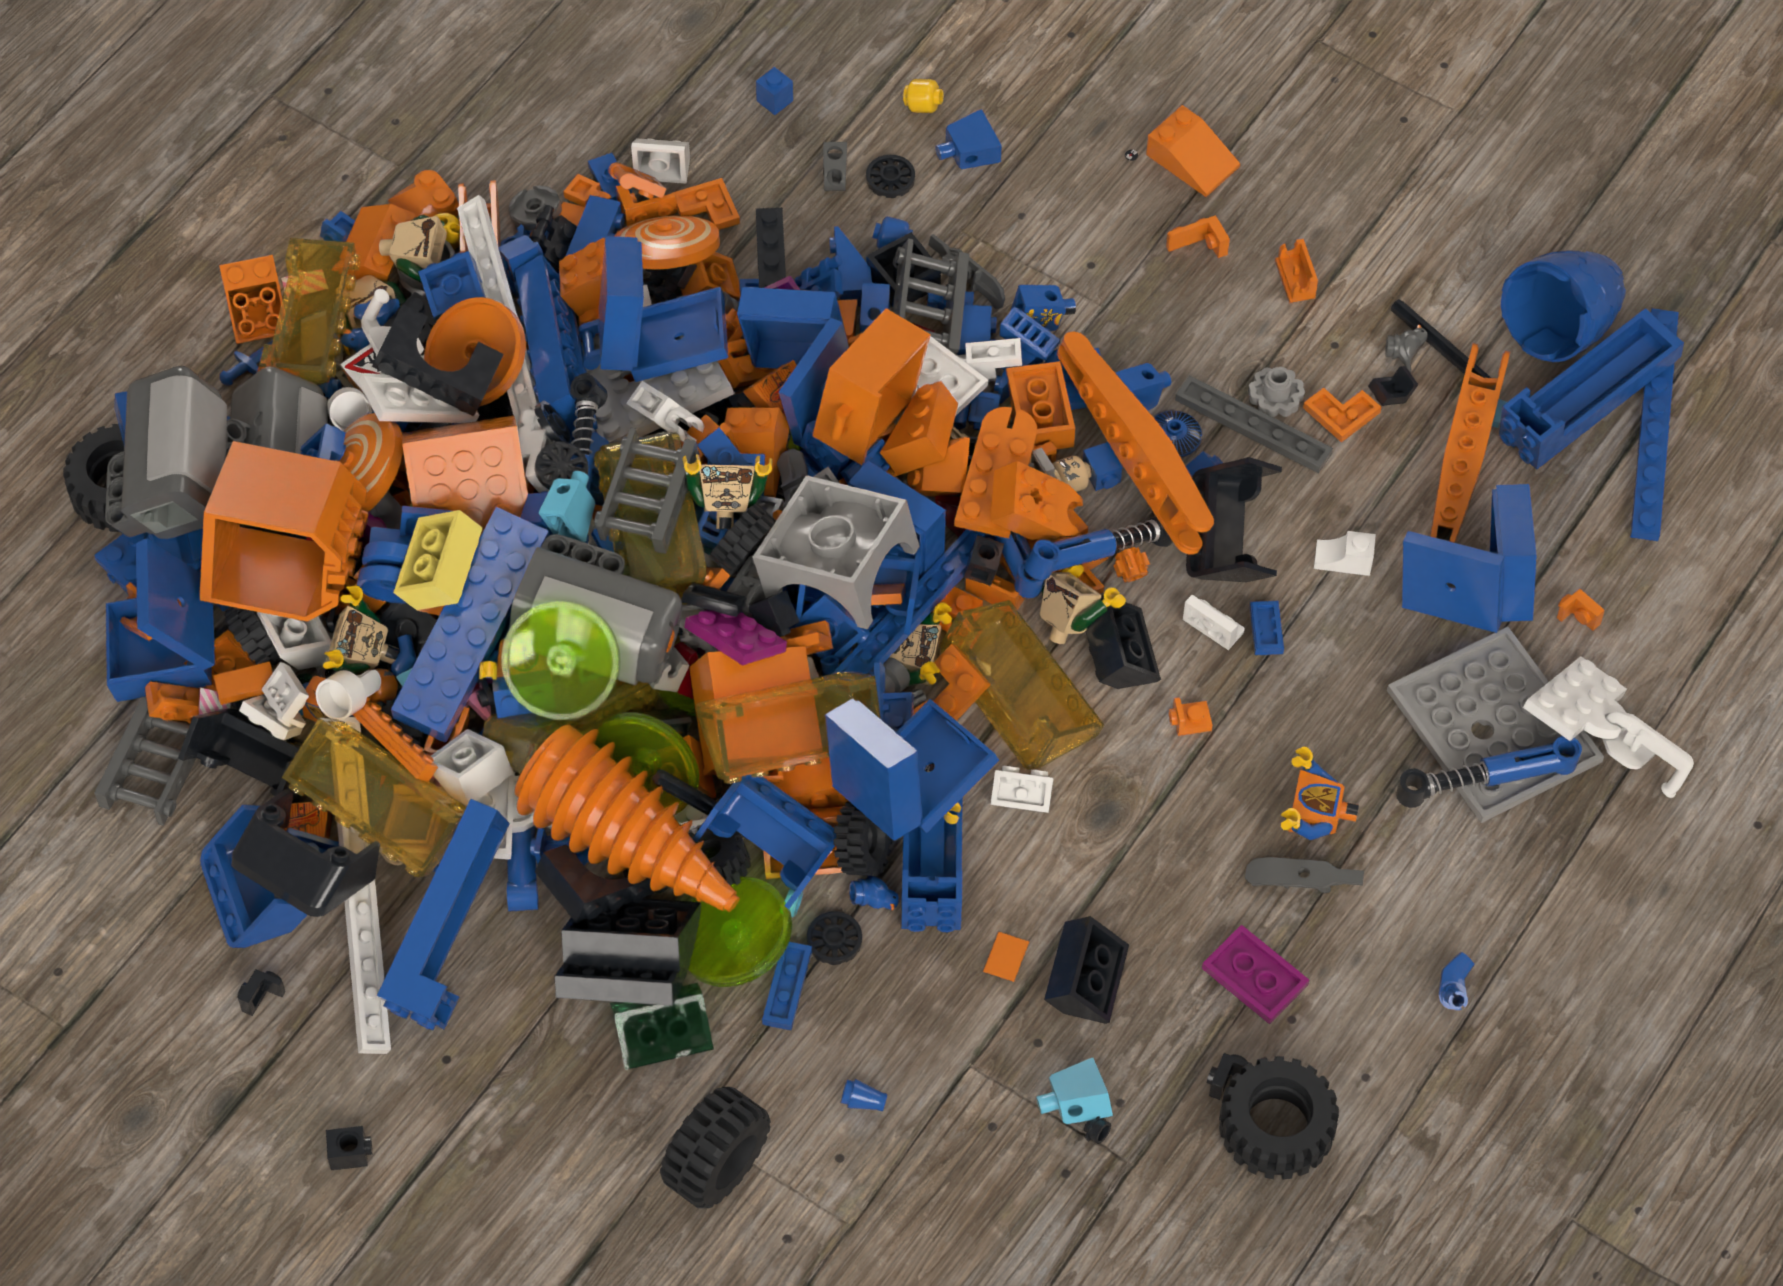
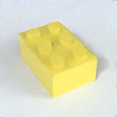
[393,510,482,610]

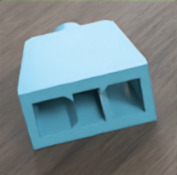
[539,471,595,543]
[1036,1058,1113,1124]

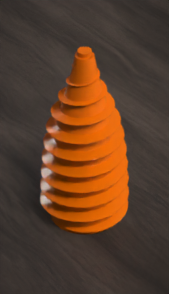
[515,724,740,912]

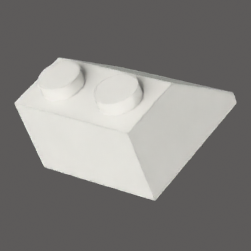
[631,139,690,184]
[257,612,331,670]
[431,729,513,805]

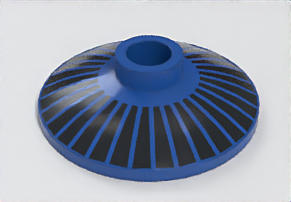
[1154,411,1202,457]

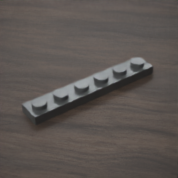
[1175,375,1333,473]

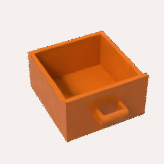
[812,308,931,465]
[689,646,822,783]

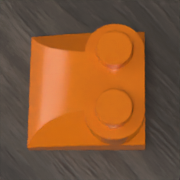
[388,170,459,218]

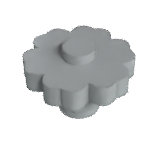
[1248,367,1305,417]

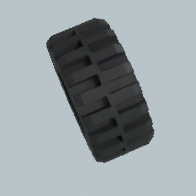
[63,424,124,532]
[1219,1056,1339,1180]
[660,1087,771,1209]

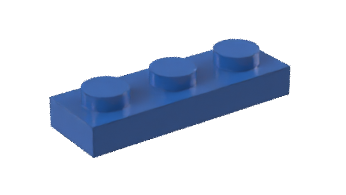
[762,940,812,1031]

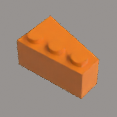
[880,381,958,476]
[769,757,849,809]

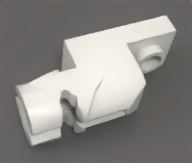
[956,338,1022,381]
[626,381,705,442]
[518,410,557,493]

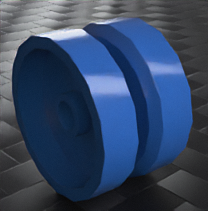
[357,541,409,603]

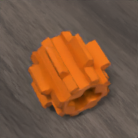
[1113,547,1150,583]

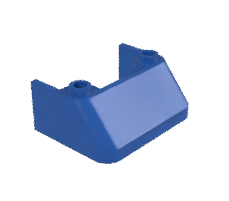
[796,544,921,635]
[693,770,836,909]
[200,805,307,948]

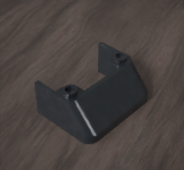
[1186,457,1282,582]
[178,708,326,803]
[231,787,380,917]

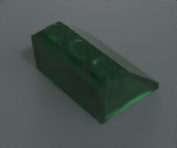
[610,982,714,1070]

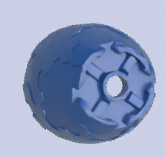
[1500,250,1626,362]

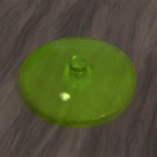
[501,600,621,720]
[595,712,699,815]
[688,877,792,987]

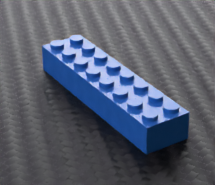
[514,255,598,440]
[391,507,549,743]

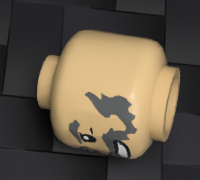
[1053,456,1091,492]

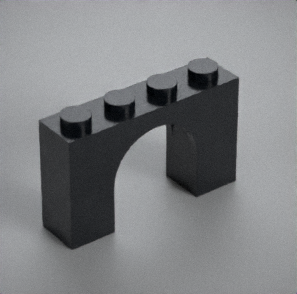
[755,207,786,288]
[372,304,504,417]
[535,844,668,923]

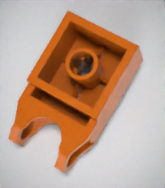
[991,461,1083,542]

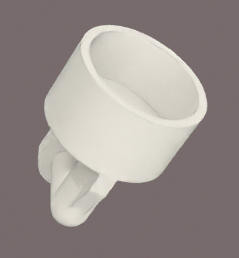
[327,387,372,431]
[316,670,381,721]

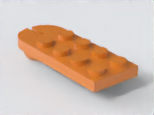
[954,407,1037,539]

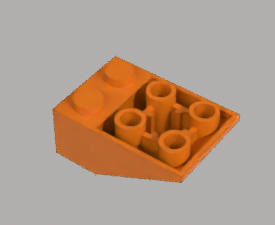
[219,255,290,344]

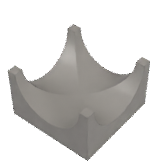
[753,475,920,629]

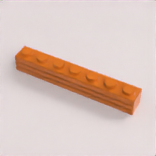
[352,696,438,782]

